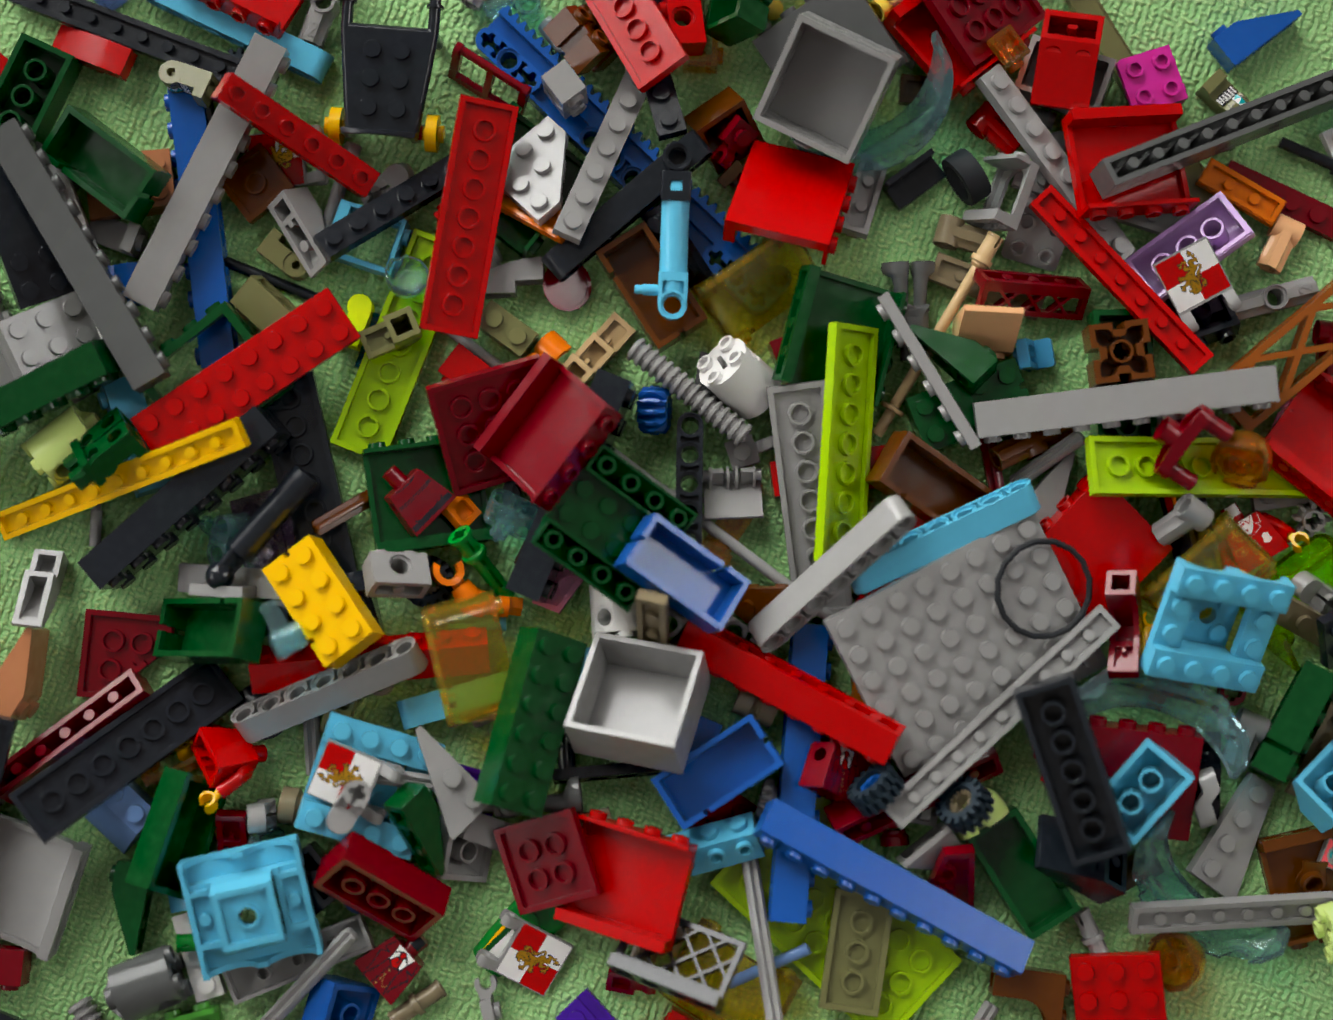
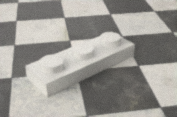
[171,912,227,1003]

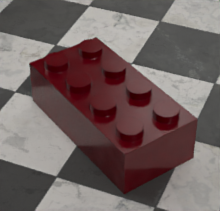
[313,830,452,942]

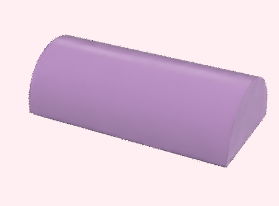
[1124,190,1255,301]

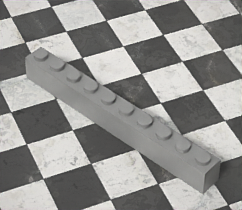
[123,32,291,312]
[972,365,1280,443]

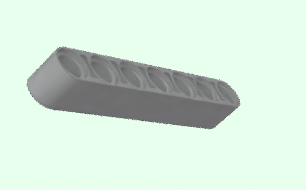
[748,495,916,653]
[230,636,428,743]

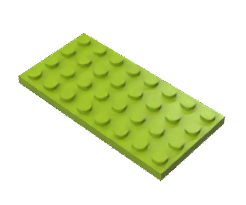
[709,846,963,1020]

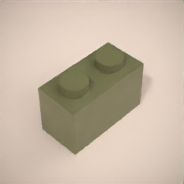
[230,275,297,333]
[479,299,540,359]

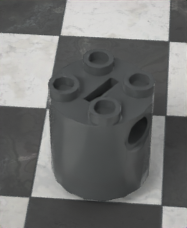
[104,945,194,1020]

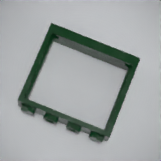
[145,301,295,408]

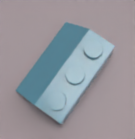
[1110,738,1195,846]
[1292,739,1333,833]

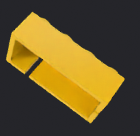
[262,535,385,669]

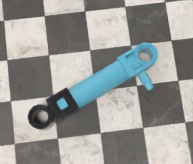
[634,141,692,321]

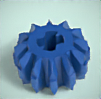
[636,385,673,435]

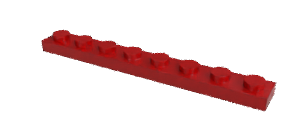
[1028,184,1214,375]

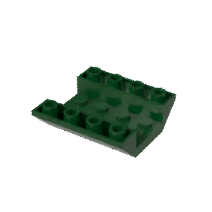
[531,444,698,612]

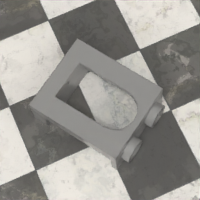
[962,151,1040,231]

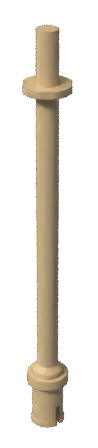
[872,231,1004,438]

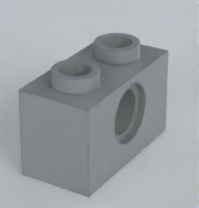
[541,59,588,119]
[362,549,432,598]

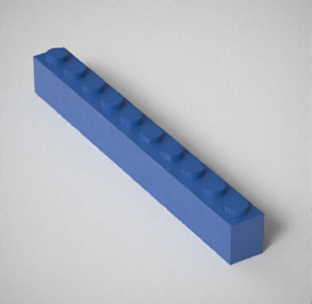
[164,89,239,370]
[767,624,833,924]
[752,798,1035,978]

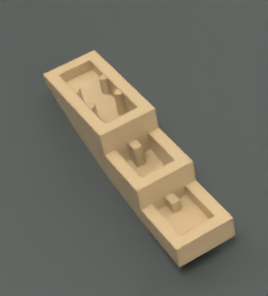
[563,311,637,385]

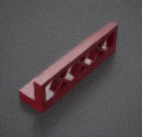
[973,268,1092,321]

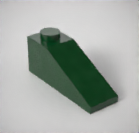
[910,324,998,395]
[383,781,445,876]
[109,858,154,956]

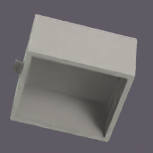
[752,11,903,164]
[564,632,711,775]

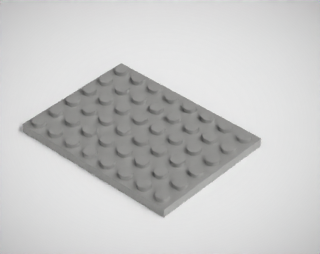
[822,514,1108,778]

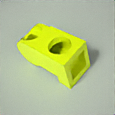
[347,294,375,352]

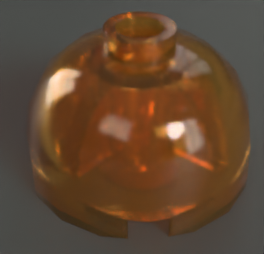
[1210,429,1274,489]
[1147,932,1207,992]

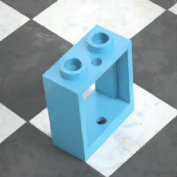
[333,199,413,280]

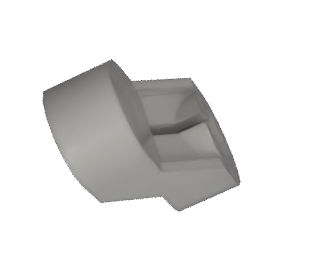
[361,163,414,205]
[1291,571,1333,614]
[1193,766,1221,829]
[326,780,371,834]
[246,797,277,834]

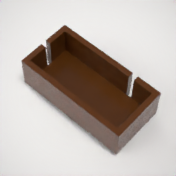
[595,221,708,354]
[865,430,993,523]

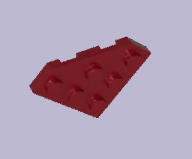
[76,609,175,698]

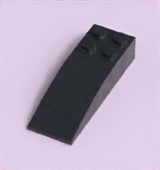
[0,164,75,309]

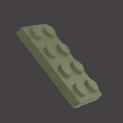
[818,887,892,1017]

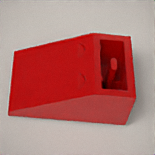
[1030,9,1105,110]

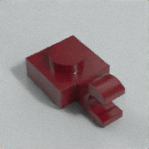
[711,114,760,170]
[605,968,656,995]

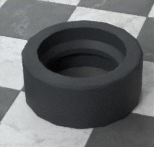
[942,148,991,206]

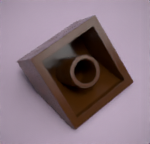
[684,86,765,175]

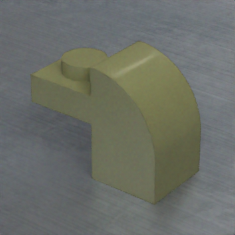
[359,305,423,361]

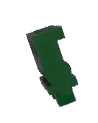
[62,407,148,490]

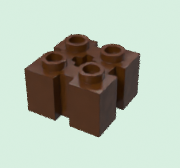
[543,4,618,75]
[1081,318,1156,388]

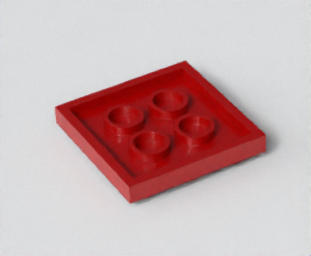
[1069,951,1168,1020]

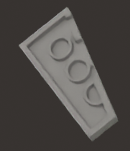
[1185,772,1275,897]

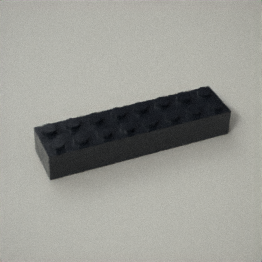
[505,368,638,603]
[77,406,292,590]

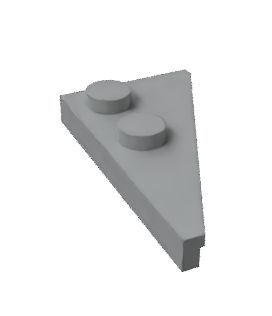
[415,725,488,841]

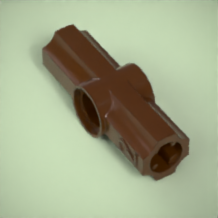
[988,427,1073,472]

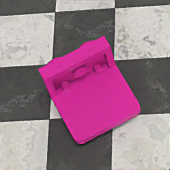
[1116,44,1188,106]

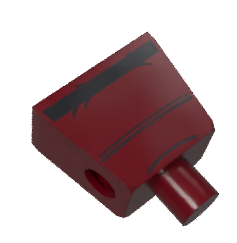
[382,465,456,537]

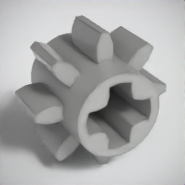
[1292,500,1332,537]

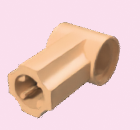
[1256,213,1306,275]

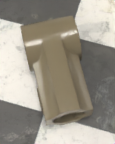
[932,214,994,253]

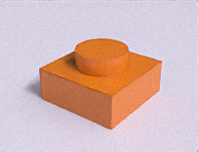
[441,494,482,529]

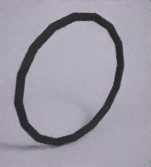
[995,539,1092,639]

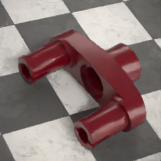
[1153,404,1235,491]

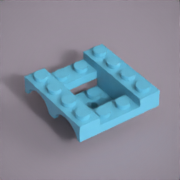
[1140,557,1296,694]
[294,711,446,860]
[176,833,324,981]

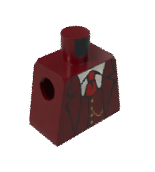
[798,736,859,802]
[354,934,429,1005]

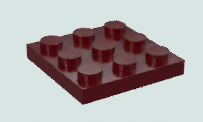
[493,806,602,915]

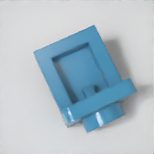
[1013,338,1056,371]

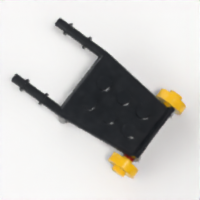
[324,0,445,153]

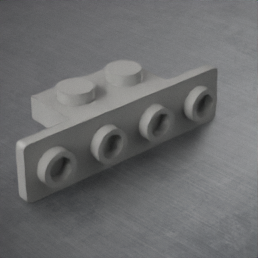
[178,563,281,600]

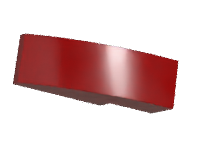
[52,24,138,82]

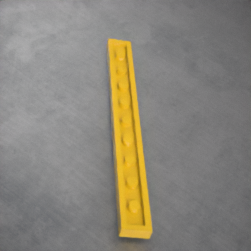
[0,417,251,541]

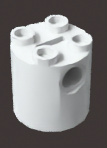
[697,335,781,419]
[589,585,646,639]

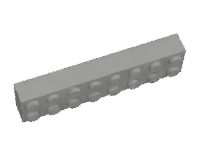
[223,913,376,1005]

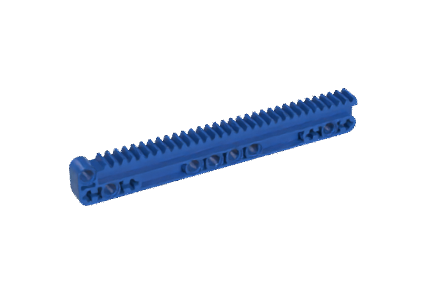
[475,5,791,316]

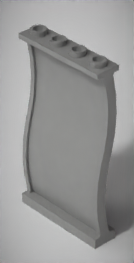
[0,814,92,962]

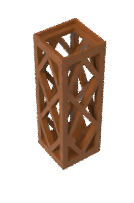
[1225,280,1333,433]

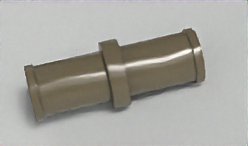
[387,979,447,1020]

